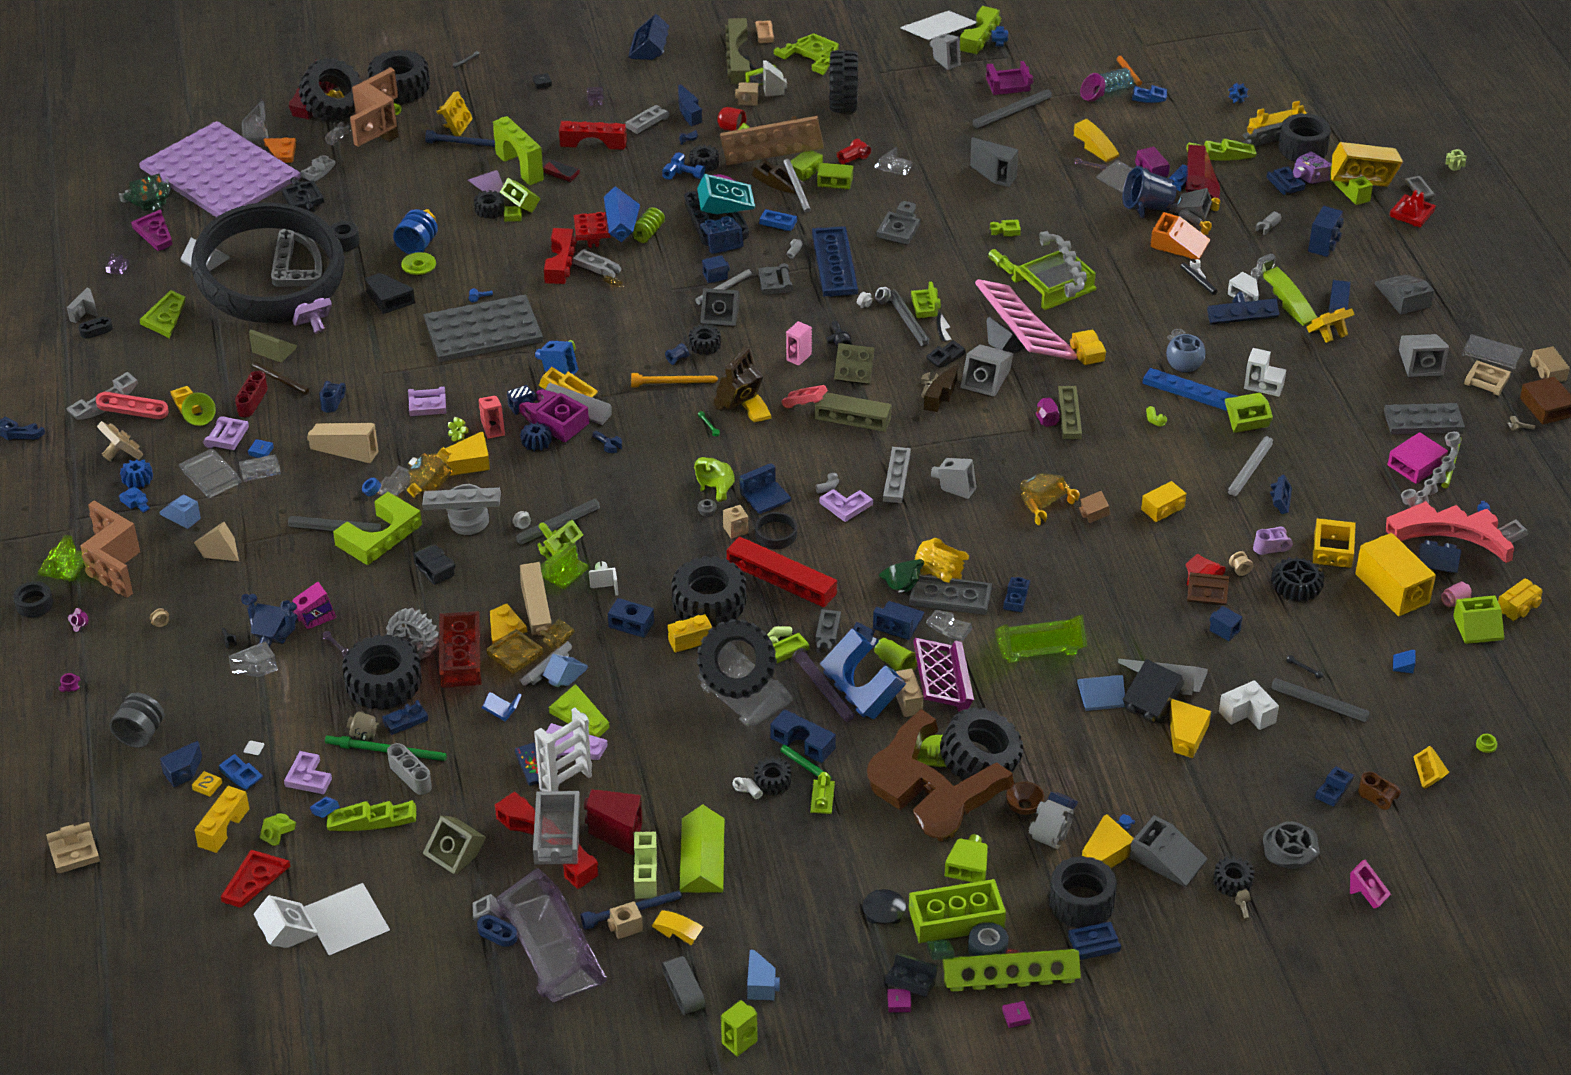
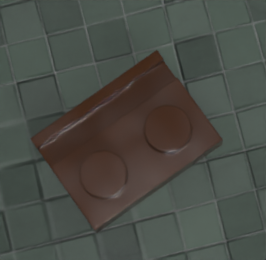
[1187,572,1229,605]

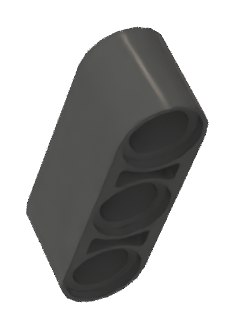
[662,956,706,1015]

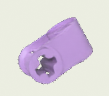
[1253,527,1293,555]

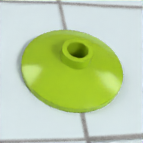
[401,252,436,275]

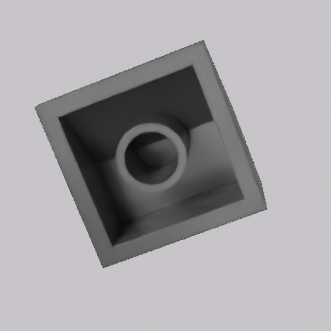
[700,288,740,326]

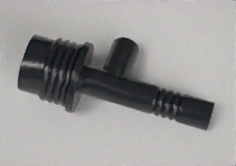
[826,321,852,348]

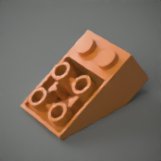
[1150,212,1210,260]

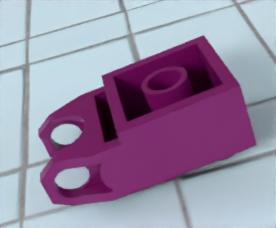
[519,389,589,442]

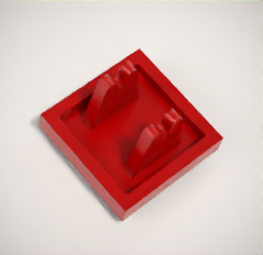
[1390,190,1436,228]
[574,212,610,248]

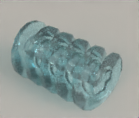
[1099,68,1133,93]

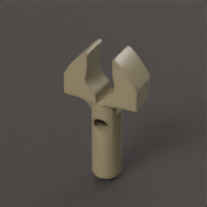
[921,372,939,398]

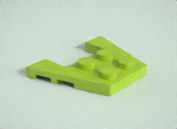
[774,33,839,75]

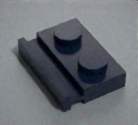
[1267,166,1305,195]
[1068,922,1121,960]

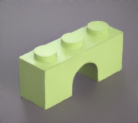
[634,832,657,899]

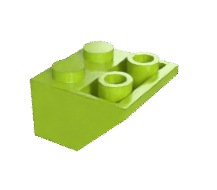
[1224,393,1273,433]
[1453,596,1504,644]

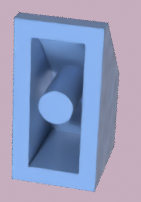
[159,494,201,529]
[543,654,588,687]
[747,950,780,1000]

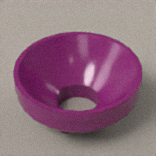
[1080,73,1105,102]

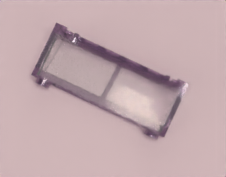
[496,868,607,1002]

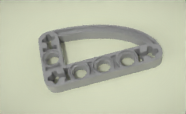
[271,229,323,287]

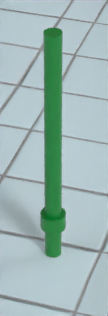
[325,735,447,761]

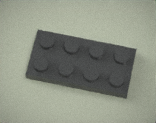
[1384,403,1465,434]

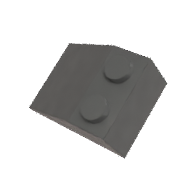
[1375,274,1434,315]

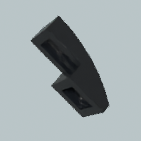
[926,340,966,367]

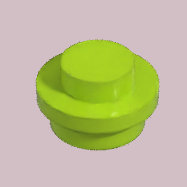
[1476,734,1497,753]

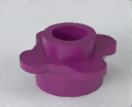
[68,608,88,632]
[59,673,80,692]

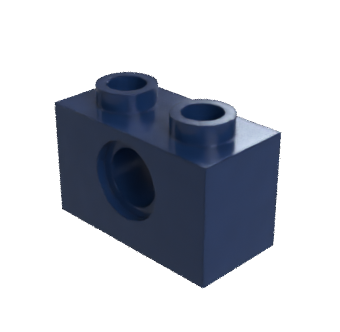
[608,598,654,638]

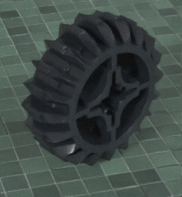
[1271,556,1325,602]

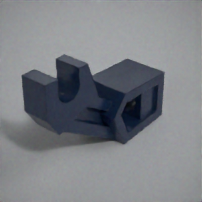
[0,417,45,440]

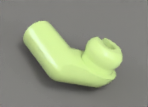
[767,626,792,644]

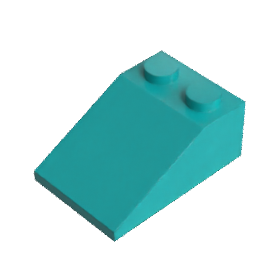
[697,174,755,214]

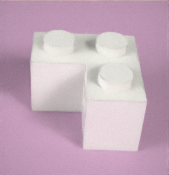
[1244,348,1286,397]
[1219,680,1279,730]

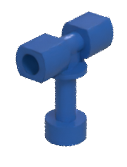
[662,153,705,179]

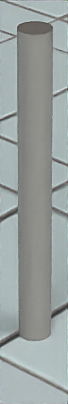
[784,159,811,213]
[695,269,752,305]

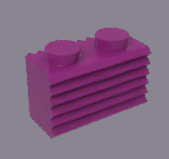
[1135,146,1170,177]

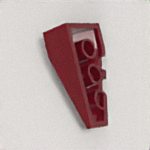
[1186,144,1220,200]

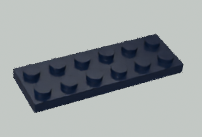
[812,226,858,297]

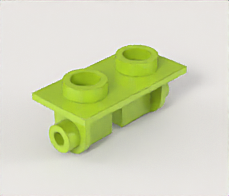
[811,772,835,814]

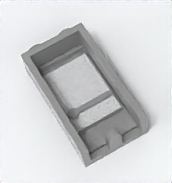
[533,791,580,864]

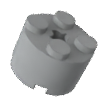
[1029,800,1074,849]

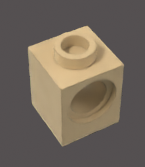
[735,83,758,105]
[723,505,748,539]
[607,902,643,939]

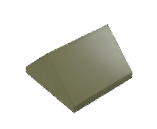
[249,329,297,363]

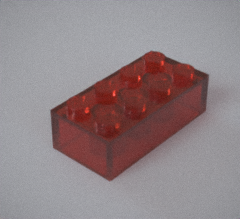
[439,611,482,687]

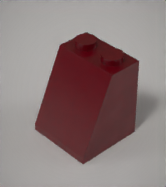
[584,789,643,855]

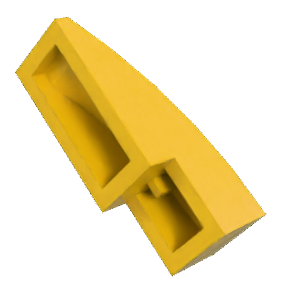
[1074,119,1119,162]
[539,367,598,398]

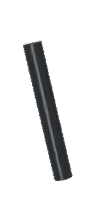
[1180,262,1218,295]

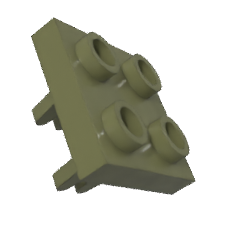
[834,343,875,384]

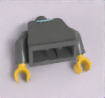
[1169,188,1220,235]

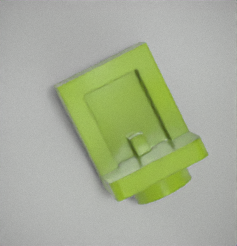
[260,813,296,846]

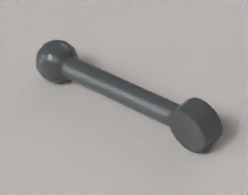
[453,51,480,69]

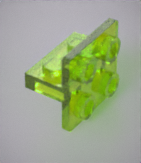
[38,535,85,581]
[540,542,588,589]

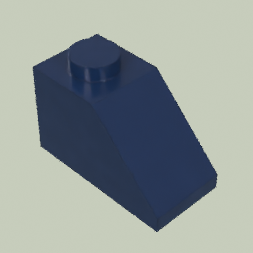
[160,741,202,787]

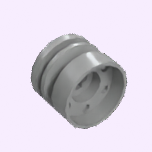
[446,484,489,535]

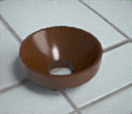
[1006,781,1045,815]

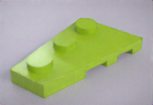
[140,290,186,338]
[549,684,609,738]

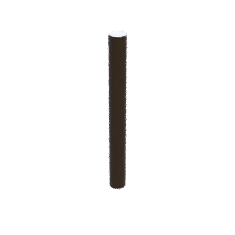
[252,361,309,395]

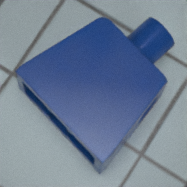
[535,341,578,375]

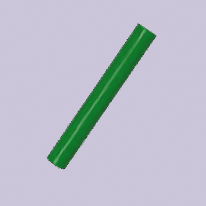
[781,745,832,781]

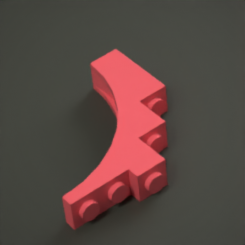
[1386,502,1514,563]

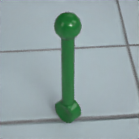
[698,411,720,437]

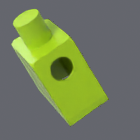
[945,834,988,882]

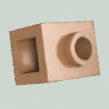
[1079,491,1110,523]

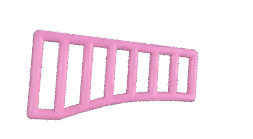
[976,279,1077,360]

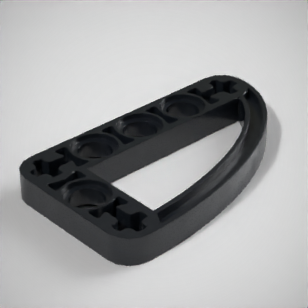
[684,191,749,246]

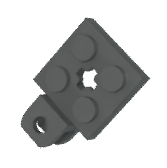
[877,201,920,244]

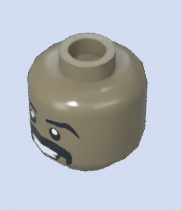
[346,712,379,741]

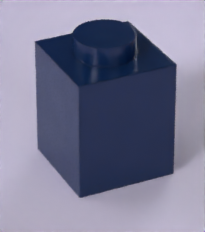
[702,255,730,283]
[1209,606,1242,641]

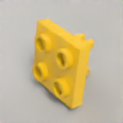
[436,92,473,136]
[1306,308,1354,343]

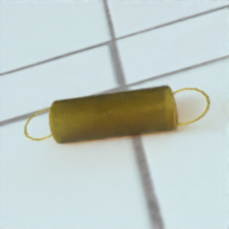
[601,275,623,287]

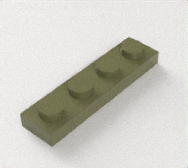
[1058,386,1082,440]

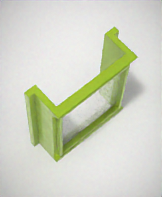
[1011,251,1096,310]

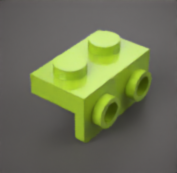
[911,282,941,318]

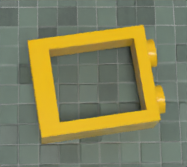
[1313,518,1355,568]

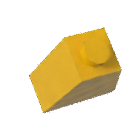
[439,432,490,476]
[1169,699,1211,758]
[1082,814,1134,868]

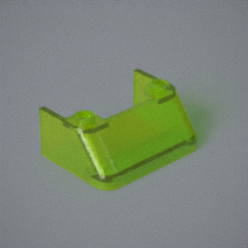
[995,615,1087,663]

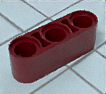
[235,371,268,418]

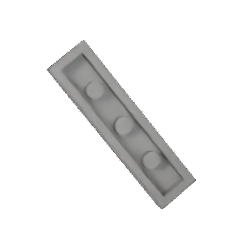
[883,447,911,503]
[422,487,501,510]

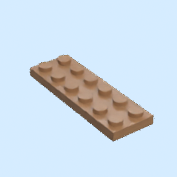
[720,116,824,165]

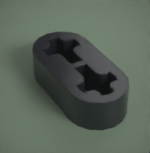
[78,317,113,339]

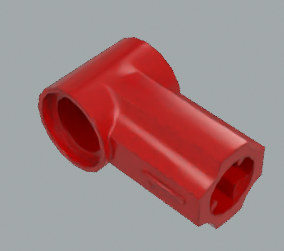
[837,139,871,165]

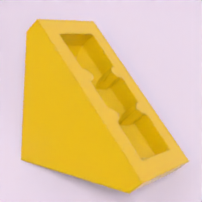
[1413,746,1449,789]

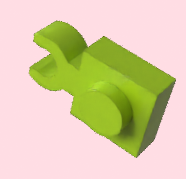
[990,220,1021,236]

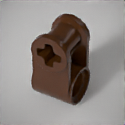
[1358,771,1401,810]

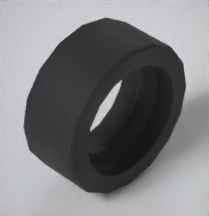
[13,581,53,617]

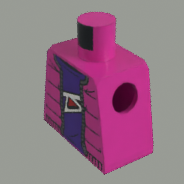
[292,582,336,629]

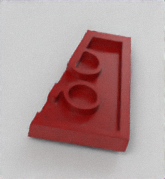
[221,850,290,908]

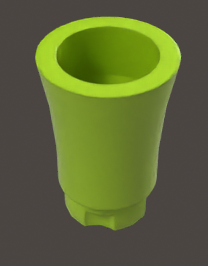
[874,638,917,672]

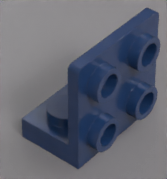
[700,216,744,254]
[739,463,791,514]
[873,601,924,640]

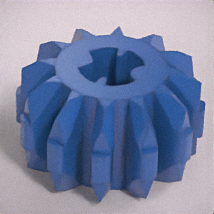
[120,459,153,488]

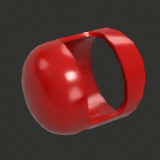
[718,107,747,131]

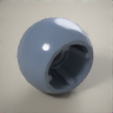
[1166,334,1206,372]

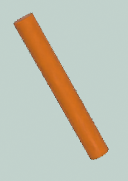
[1117,56,1142,86]

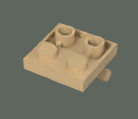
[46,822,100,874]

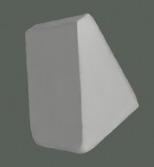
[473,894,500,921]

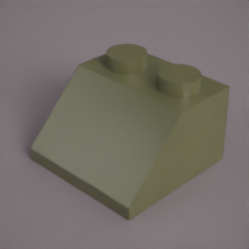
[423,816,486,874]

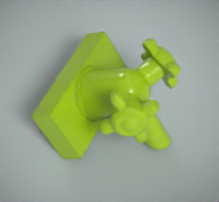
[537,520,583,559]

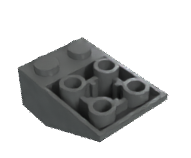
[970,137,1019,187]
[1130,815,1208,887]

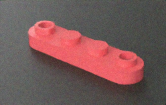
[96,392,169,419]

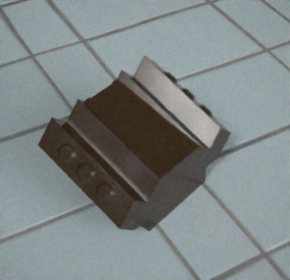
[713,347,764,410]

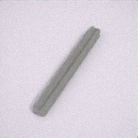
[1228,436,1273,496]

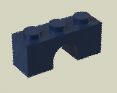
[770,709,836,763]

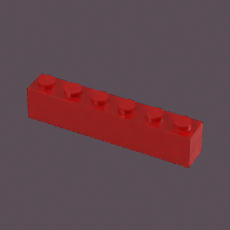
[727,536,837,608]

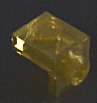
[540,619,575,648]

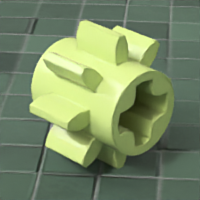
[1445,150,1467,170]

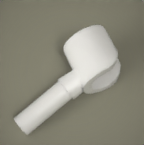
[1190,259,1206,279]

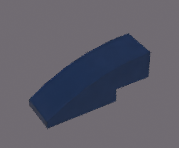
[678,84,702,126]

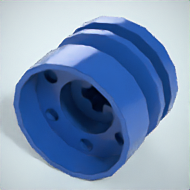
[393,209,438,254]

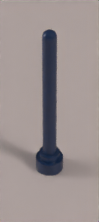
[425,130,495,147]
[580,891,682,930]

